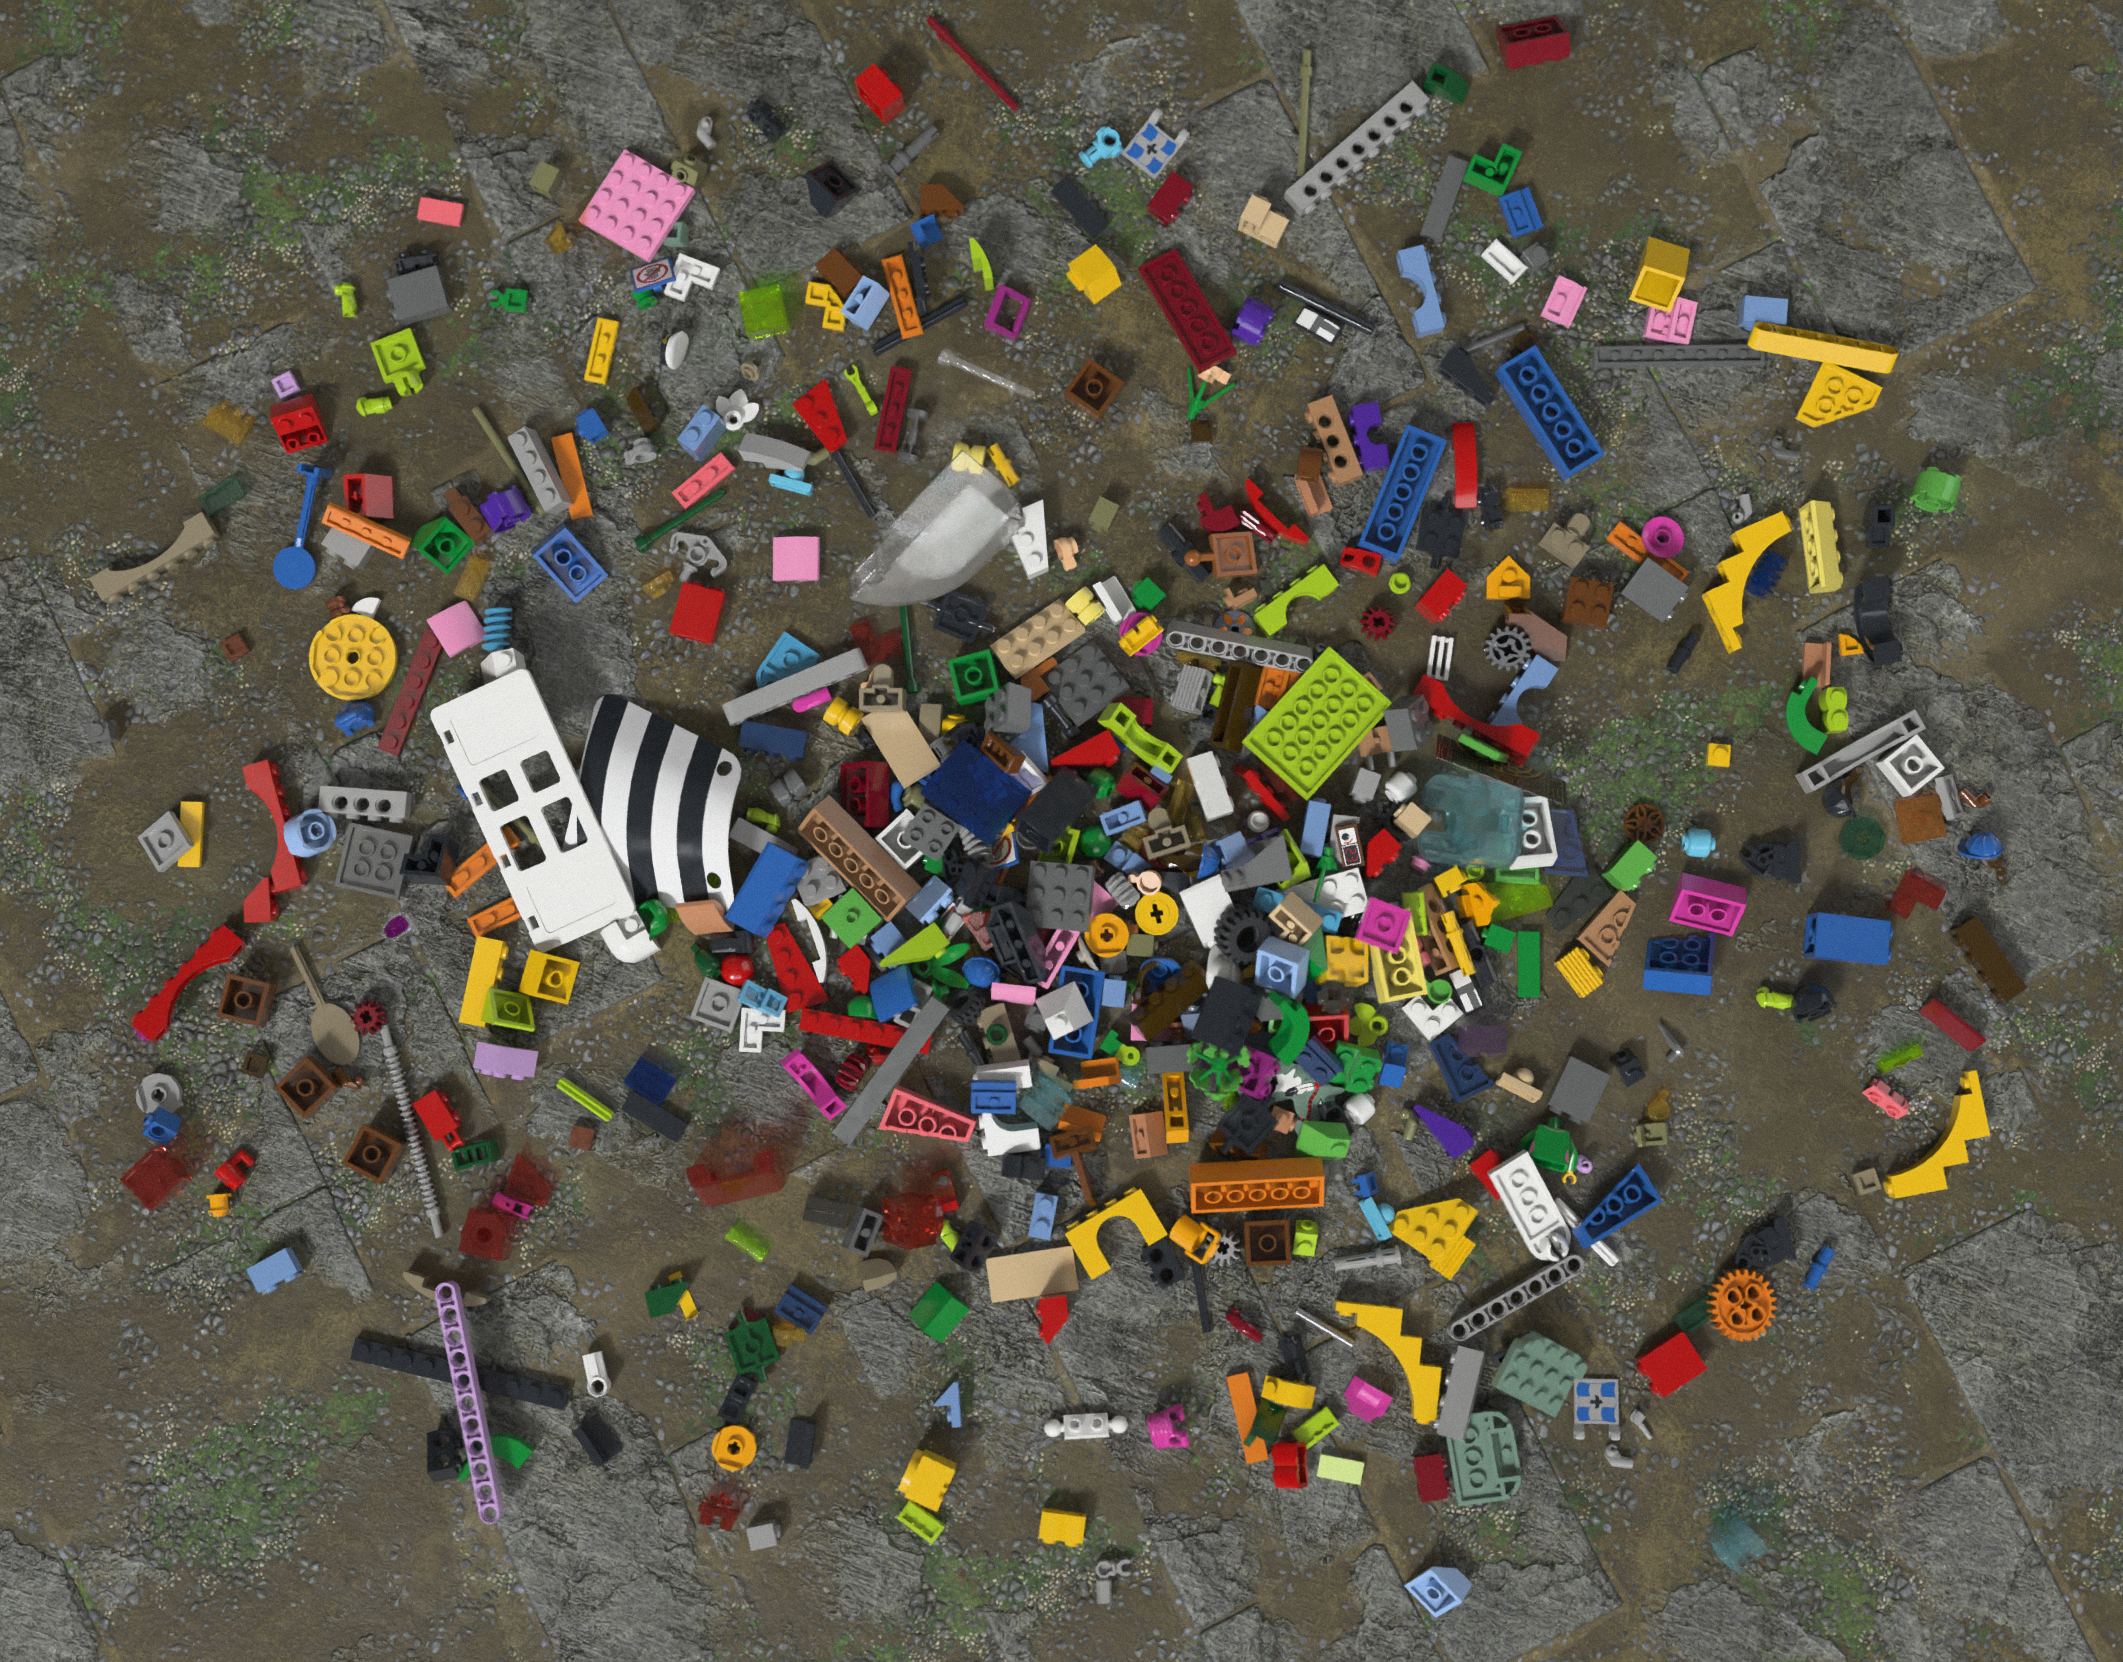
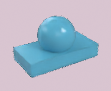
[768,470,814,496]
[1358,1197,1395,1240]

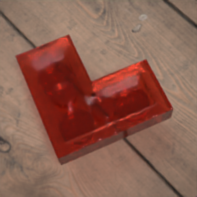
[849,620,904,667]
[1886,871,1947,920]

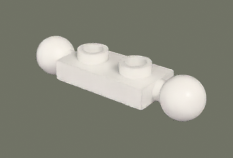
[1044,1413,1128,1439]

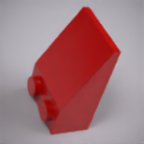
[1051,729,1121,769]

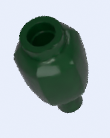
[690,943,721,979]

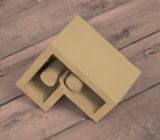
[1238,195,1289,249]
[1269,891,1325,947]

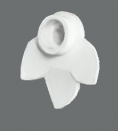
[716,389,759,431]

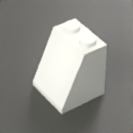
[481,648,526,685]
[1179,874,1244,949]

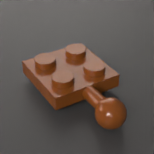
[1184,531,1258,578]

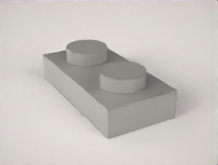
[1935,774,1964,820]

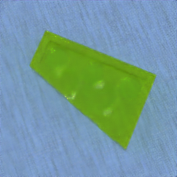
[1482,882,1553,924]

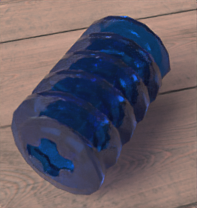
[1745,551,1789,599]

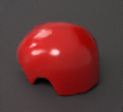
[720,952,755,987]

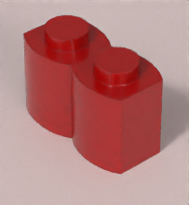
[1271,1441,1308,1489]

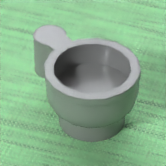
[624,438,657,465]

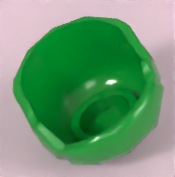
[1077,825,1112,859]
[847,995,878,1019]

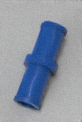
[1802,1245,1836,1291]

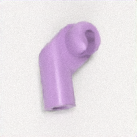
[1576,1155,1593,1173]

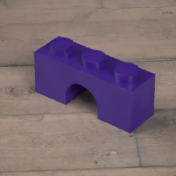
[1348,401,1390,473]

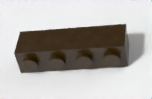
[1209,661,1262,753]
[1949,915,2028,1003]
[1126,959,1209,1042]

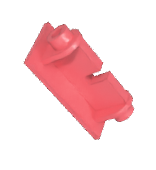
[1862,1078,1910,1119]

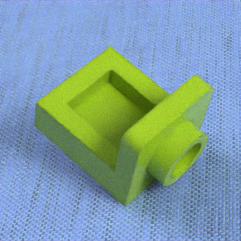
[1292,1220,1318,1257]

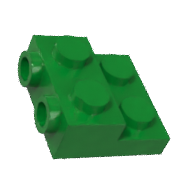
[1329,1040,1383,1095]

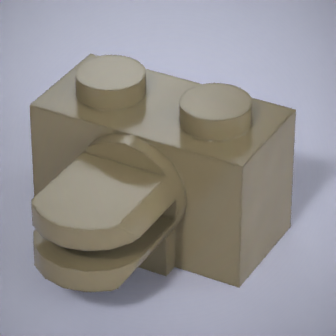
[1538,513,1590,569]
[859,664,907,712]
[1142,808,1191,861]

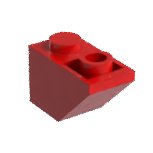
[243,877,279,924]
[836,944,872,995]

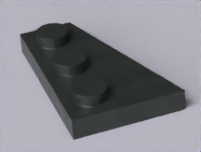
[1545,860,1612,932]

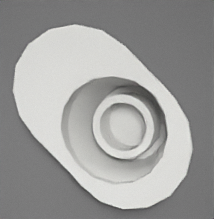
[1206,945,1241,989]

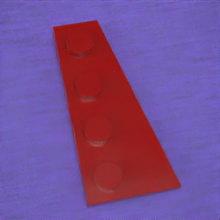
[766,923,830,1013]

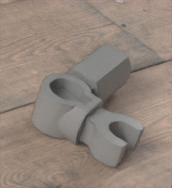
[942,896,972,936]
[1094,1558,1130,1604]

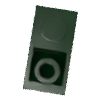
[1422,62,1470,106]
[644,1277,692,1318]

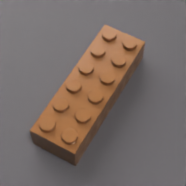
[796,795,921,922]

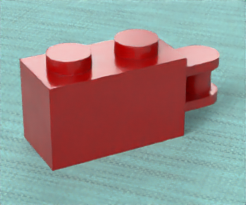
[413,1089,465,1153]
[1467,1148,1503,1200]

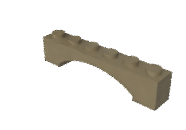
[89,512,221,604]

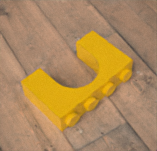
[1065,1186,1168,1279]

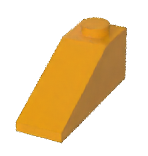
[1162,1071,1189,1143]

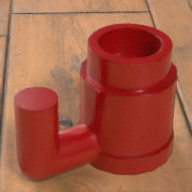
[214,1149,256,1191]

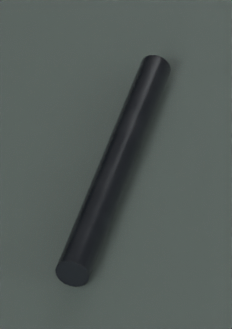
[832,449,876,518]
[1190,1250,1211,1333]

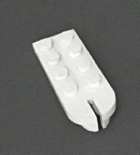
[1257,867,1368,935]
[1487,1149,1571,1261]

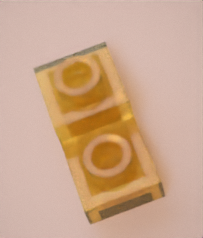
[1175,651,1221,672]

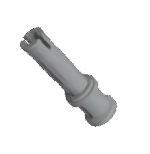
[1333,1245,1402,1272]

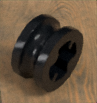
[1198,704,1217,724]
[853,728,874,750]

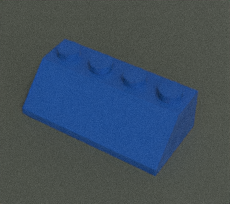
[724,841,810,938]
[1048,965,1105,1059]

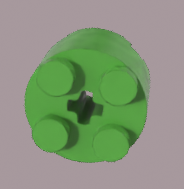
[1910,467,1961,513]

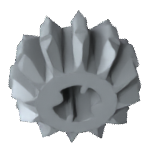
[1105,872,1140,909]
[1204,1228,1242,1266]

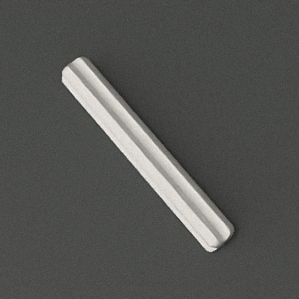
[1554,1198,1619,1266]

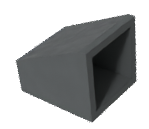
[1619,557,1689,623]
[1221,835,1292,892]

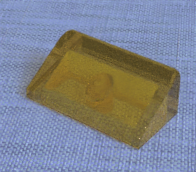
[545,221,574,255]

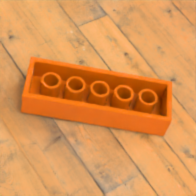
[1189,1157,1324,1213]

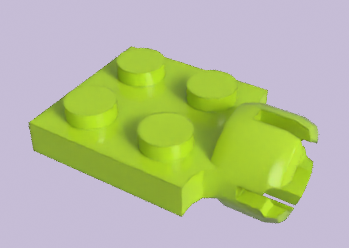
[370,328,427,396]

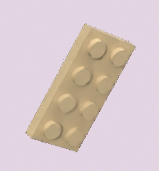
[990,599,1085,680]

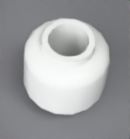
[1385,771,1417,803]
[1343,1093,1376,1125]

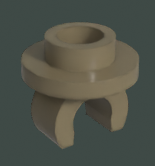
[741,357,764,381]

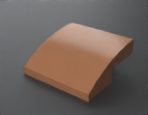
[675,899,734,935]

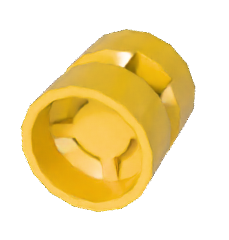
[823,696,864,736]

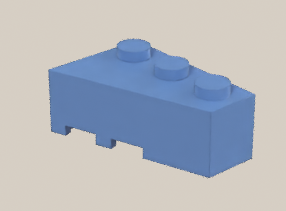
[1011,702,1049,775]

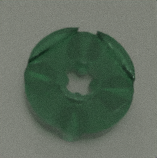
[1839,817,1885,861]

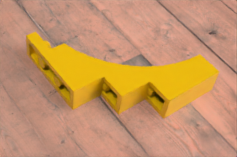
[1701,511,1792,654]
[1883,1070,1990,1198]
[1334,1300,1441,1424]

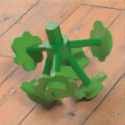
[1187,1041,1250,1101]

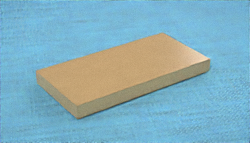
[861,710,941,789]
[986,1245,1079,1303]

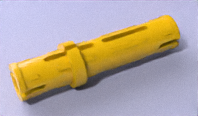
[1440,910,1476,977]

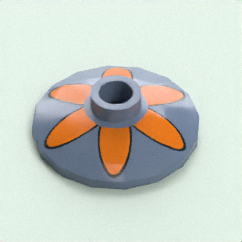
[1213,610,1256,649]

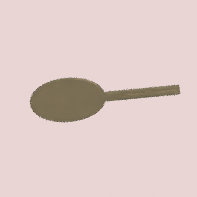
[290,945,360,1065]

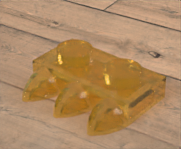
[202,400,254,447]

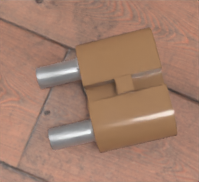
[1358,726,1397,771]

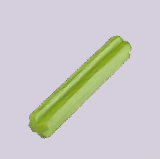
[556,1077,614,1122]

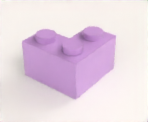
[473,1042,538,1080]

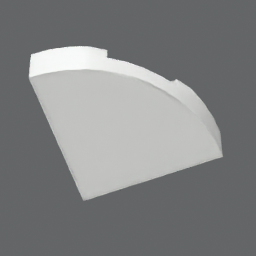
[351,597,382,619]

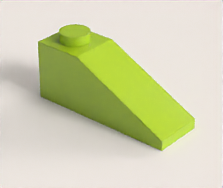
[879,922,950,967]

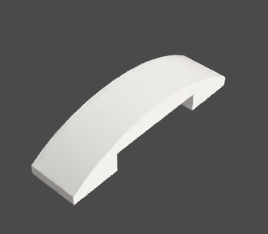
[791,899,828,983]

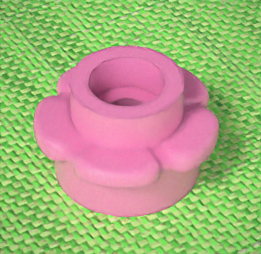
[1410,854,1431,873]

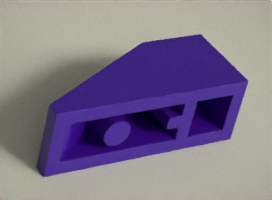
[1411,1104,1475,1159]

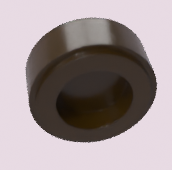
[1514,331,1537,353]

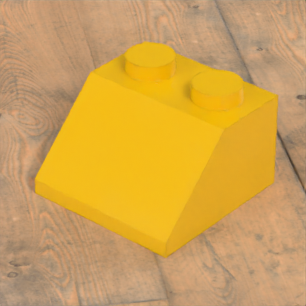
[518,949,580,1004]

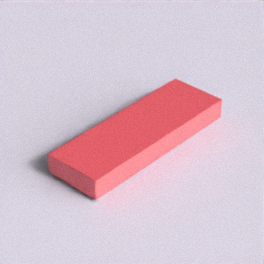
[672,452,735,510]

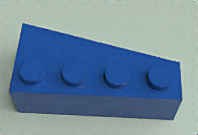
[1572,1163,1663,1249]

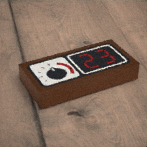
[1334,822,1365,870]

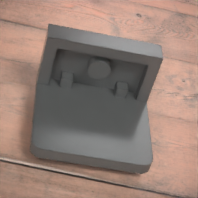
[902,798,962,861]

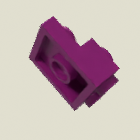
[1221,1044,1280,1100]

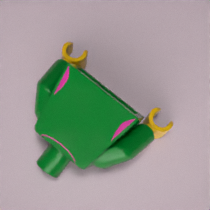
[1514,1117,1578,1185]

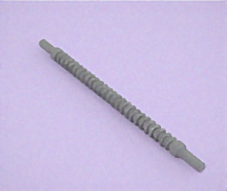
[381,1025,444,1238]

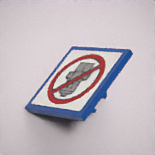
[630,257,676,293]
[985,831,1020,871]

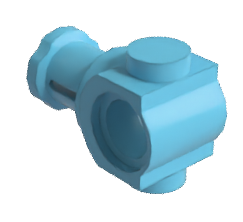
[1079,126,1124,169]

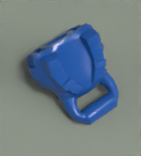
[334,701,375,737]

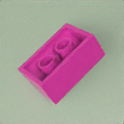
[1669,872,1747,936]

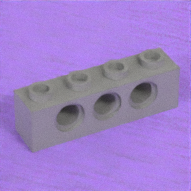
[318,785,412,823]

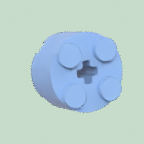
[283,809,336,857]

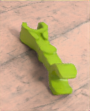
[844,365,878,416]

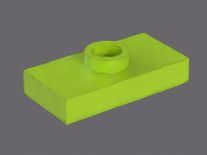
[1401,891,1428,936]
[1292,1405,1340,1450]
[897,1499,946,1544]

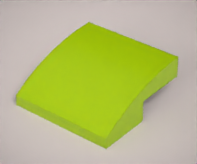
[969,238,994,291]

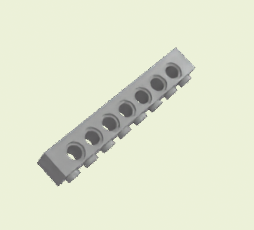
[1284,81,1430,217]

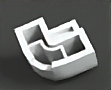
[600,911,661,963]

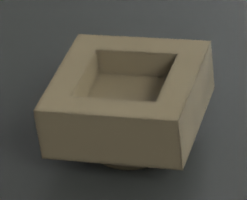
[1851,1167,1882,1195]

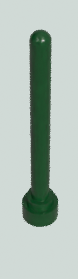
[633,489,726,553]
[898,591,921,694]

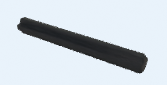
[1277,279,1376,336]
[871,296,967,356]

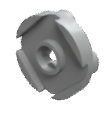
[136,1073,182,1114]

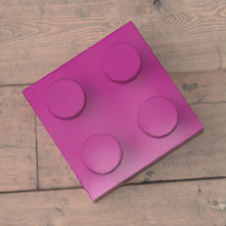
[1354,897,1411,954]

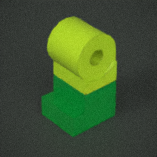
[1099,1029,1140,1066]

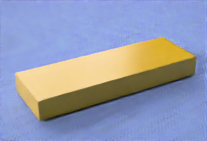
[584,317,620,385]
[178,801,205,867]

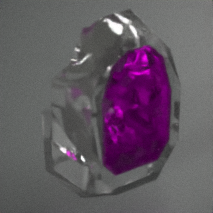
[381,909,420,941]

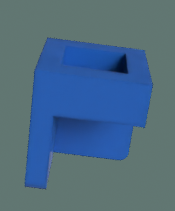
[910,214,943,250]

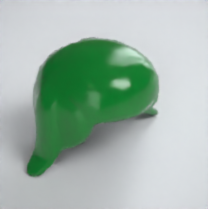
[635,899,670,942]

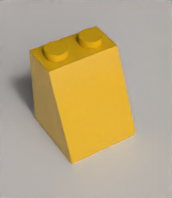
[1629,237,1690,312]

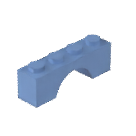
[1396,245,1447,338]
[1486,655,1558,725]

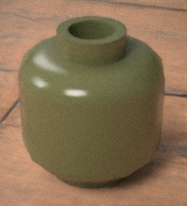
[902,783,934,814]

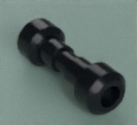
[1039,692,1082,740]

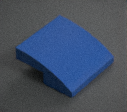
[870,964,919,1022]

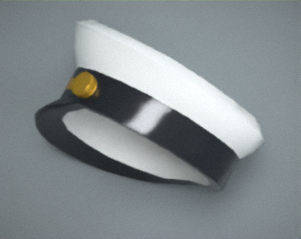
[660,329,689,370]

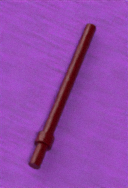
[926,15,1020,112]

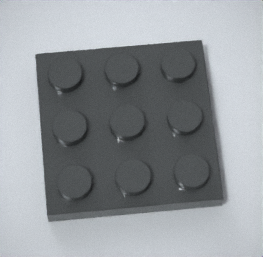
[1041,640,1130,727]
[334,822,415,900]
[1026,861,1096,932]

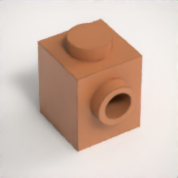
[1269,1105,1297,1134]

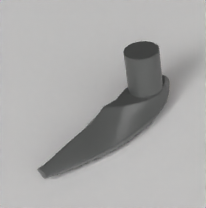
[863,946,891,980]
[1657,1023,1685,1064]

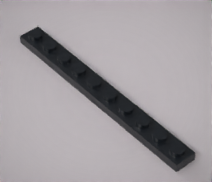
[350,1337,570,1411]

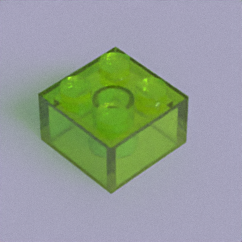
[737,284,791,340]

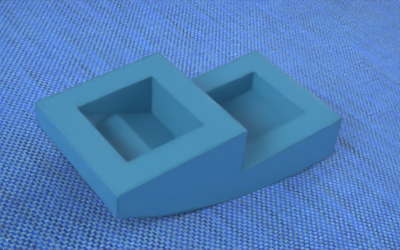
[736,979,788,1018]

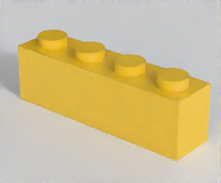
[459,936,509,1027]

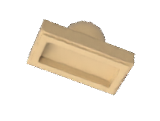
[1495,1068,1543,1103]

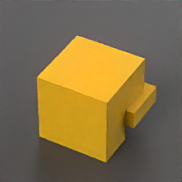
[1066,244,1122,304]

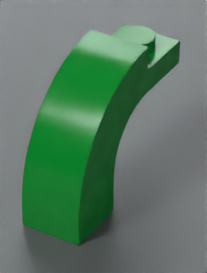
[1784,676,1828,755]
[1266,990,1310,1067]
[457,1433,536,1483]

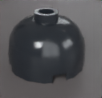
[1791,983,1837,1023]

